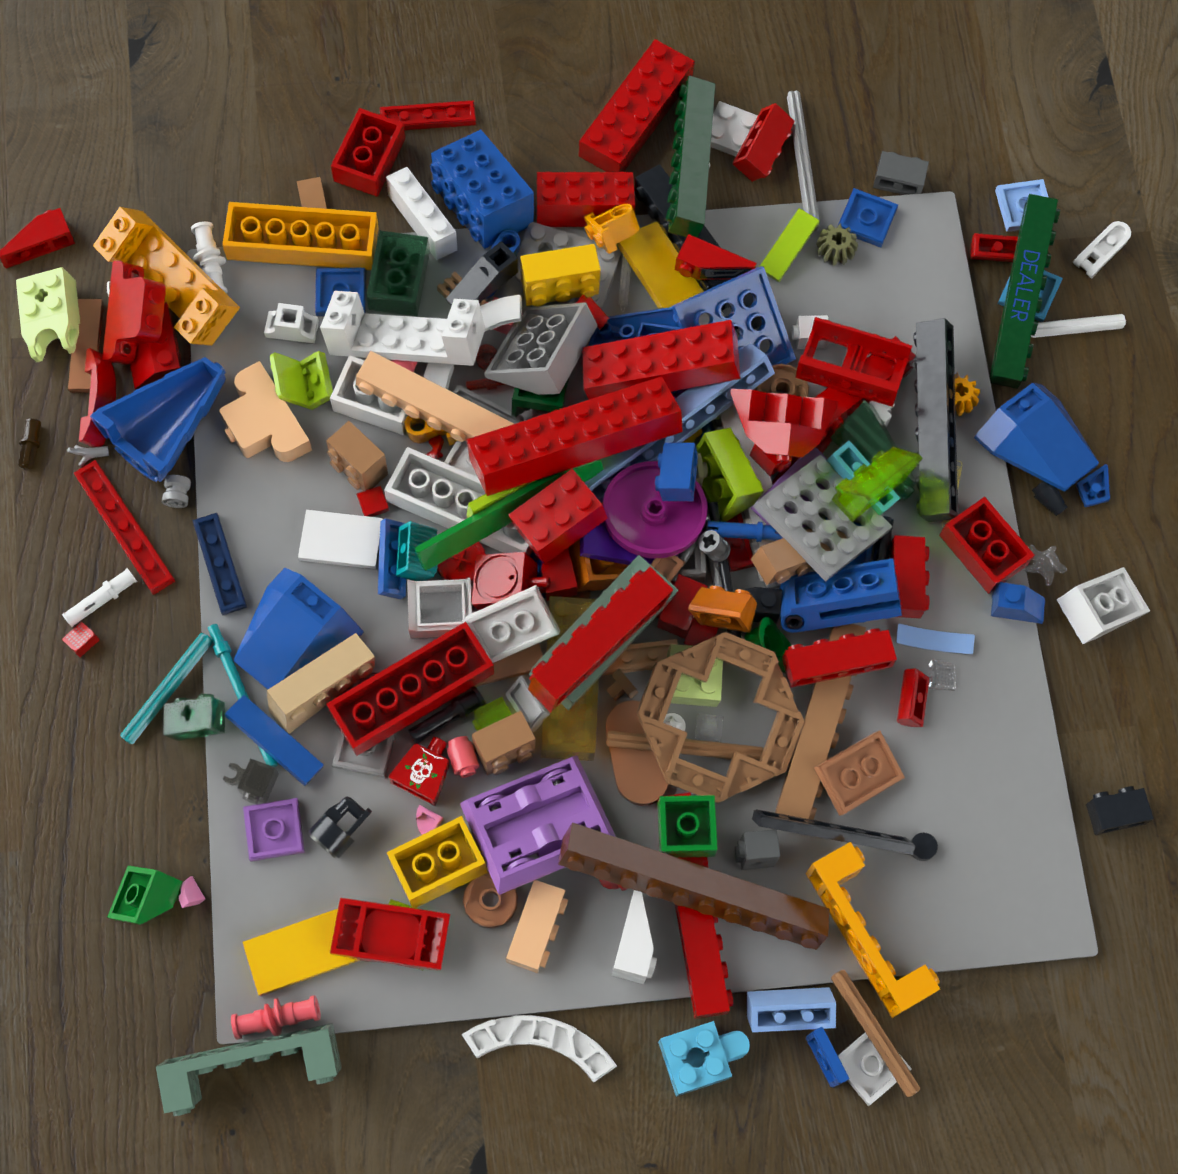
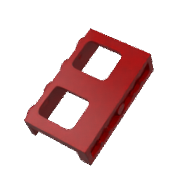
[795,317,912,407]

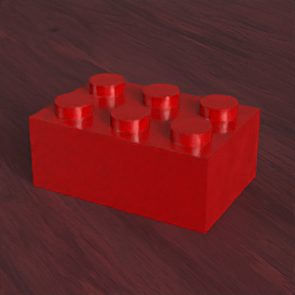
[331,108,405,197]
[509,469,608,565]
[939,496,1035,594]

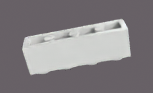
[386,167,457,261]

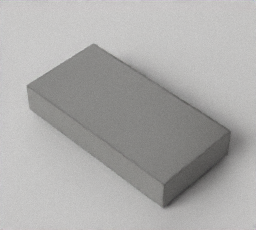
[505,675,551,732]

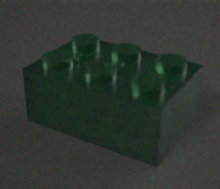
[366,230,430,317]

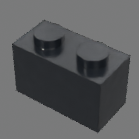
[1086,786,1154,835]

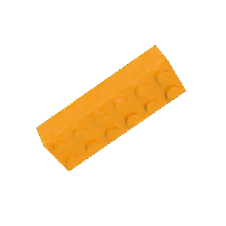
[223,202,379,271]

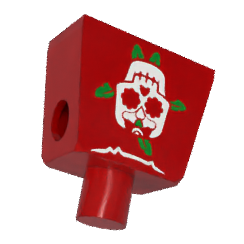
[388,736,450,806]

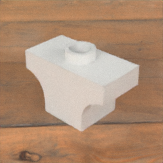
[264,303,319,344]

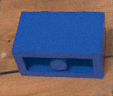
[655,443,698,501]

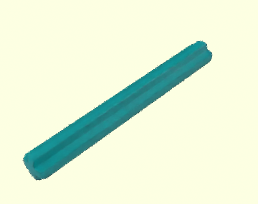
[120,633,213,744]

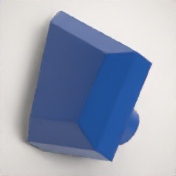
[1076,464,1110,508]

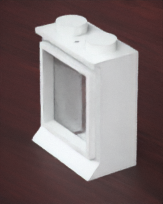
[407,578,477,638]

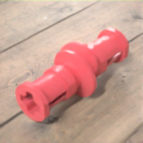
[231,995,321,1040]

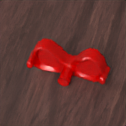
[426,435,444,460]

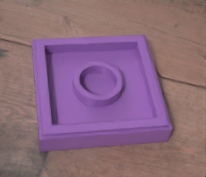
[243,798,305,862]

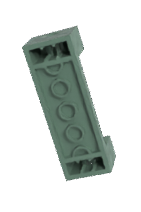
[156,1023,342,1116]

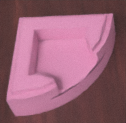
[416,805,444,835]
[178,876,205,908]

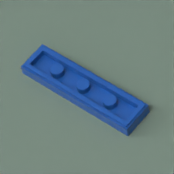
[225,695,324,786]

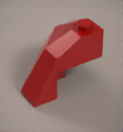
[730,389,838,462]

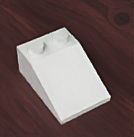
[1057,567,1150,644]
[612,890,657,984]

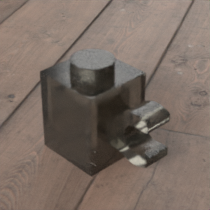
[223,758,279,804]

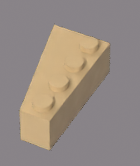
[267,633,375,734]

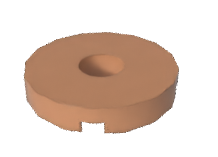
[463,872,518,928]

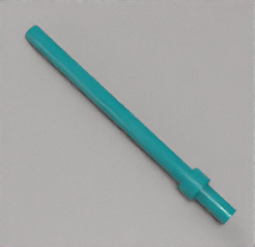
[208,624,278,769]

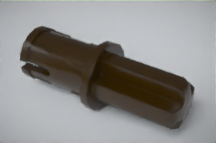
[18,418,41,470]

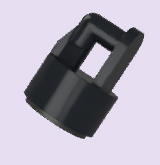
[309,796,372,858]

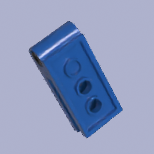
[779,558,902,633]

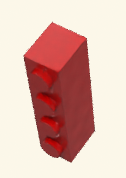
[782,628,897,688]

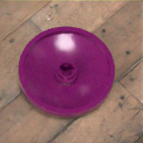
[603,461,707,558]

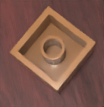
[326,421,388,491]
[472,711,535,775]

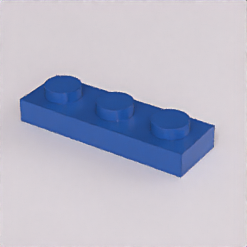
[378,518,406,599]

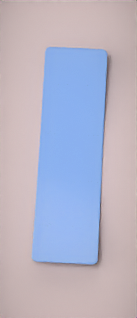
[896,624,975,654]

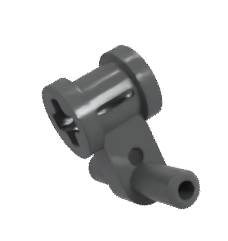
[678,516,731,563]

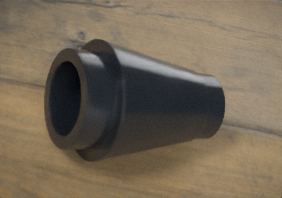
[1031,481,1068,516]

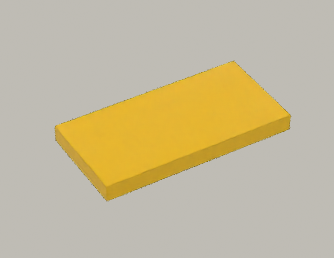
[616,221,704,309]
[242,909,361,996]

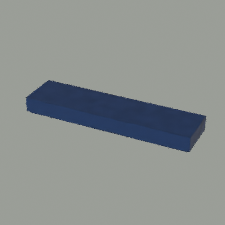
[192,513,248,616]

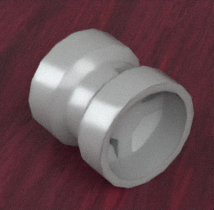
[162,475,191,508]

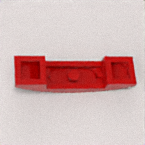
[79,348,116,447]

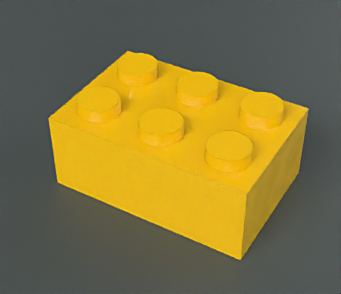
[520,244,601,306]
[386,816,488,908]

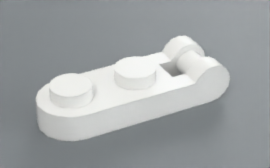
[1073,221,1131,278]

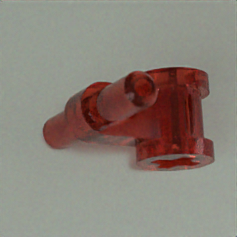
[466,344,507,391]

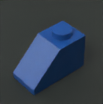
[991,582,1045,624]

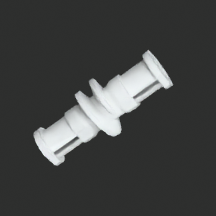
[191,221,228,294]

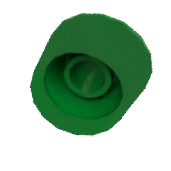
[744,617,792,673]

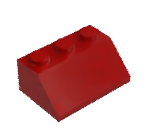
[130,302,182,390]

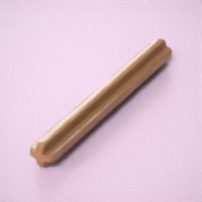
[831,969,920,1097]

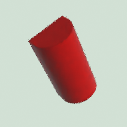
[970,233,1018,262]
[897,668,929,727]

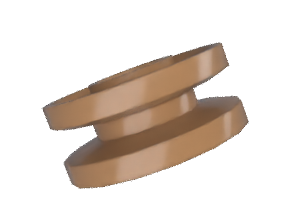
[755,364,809,397]

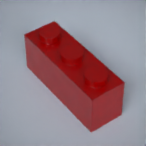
[732,103,795,182]
[890,535,930,619]

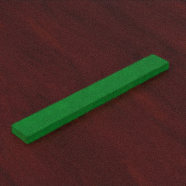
[415,459,604,571]

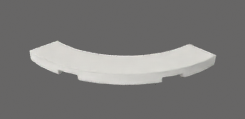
[424,295,522,390]
[462,1015,617,1083]

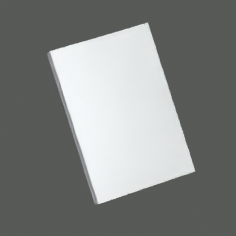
[298,510,383,569]
[464,585,560,663]

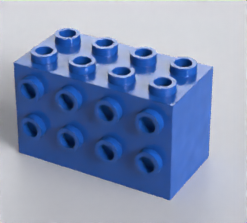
[430,130,534,249]

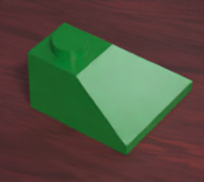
[107,866,183,925]

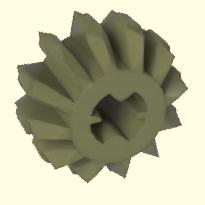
[816,223,858,266]

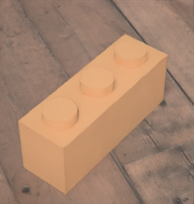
[506,880,569,973]

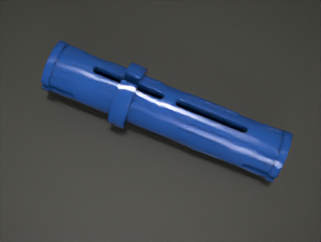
[707,520,783,542]

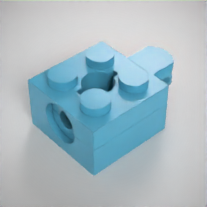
[658,1021,750,1097]

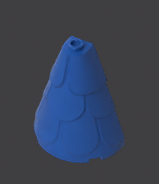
[90,357,226,482]

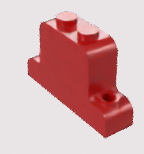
[102,261,166,365]

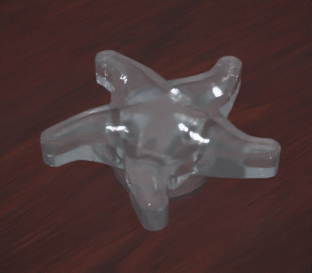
[1025,545,1067,586]

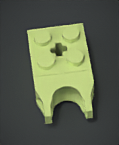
[16,267,80,362]

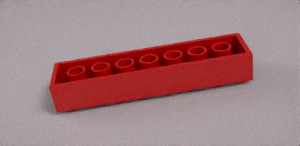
[466,376,682,496]

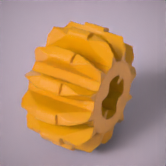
[955,372,980,417]

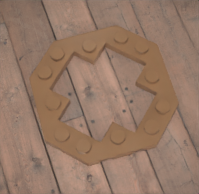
[636,632,804,803]

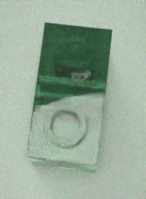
[164,694,225,741]

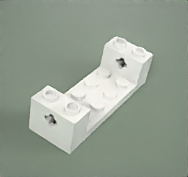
[320,291,485,366]

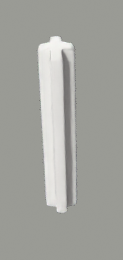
[1031,314,1126,338]

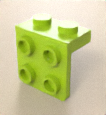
[270,351,333,410]

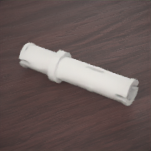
[62,568,137,627]

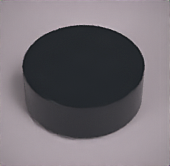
[911,832,938,861]

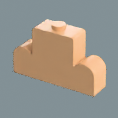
[220,361,312,462]

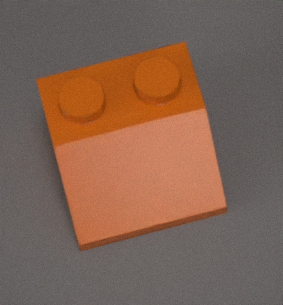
[688,586,757,633]

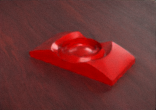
[330,898,450,970]

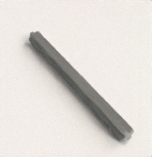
[787,90,820,232]

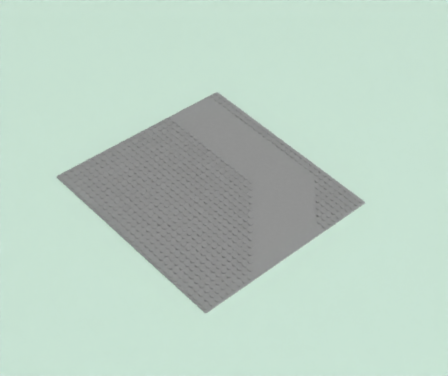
[187,191,1098,1045]

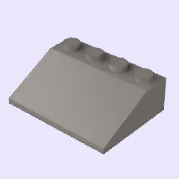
[484,302,598,395]

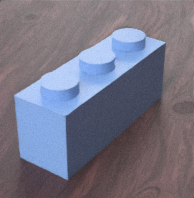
[747,987,836,1032]

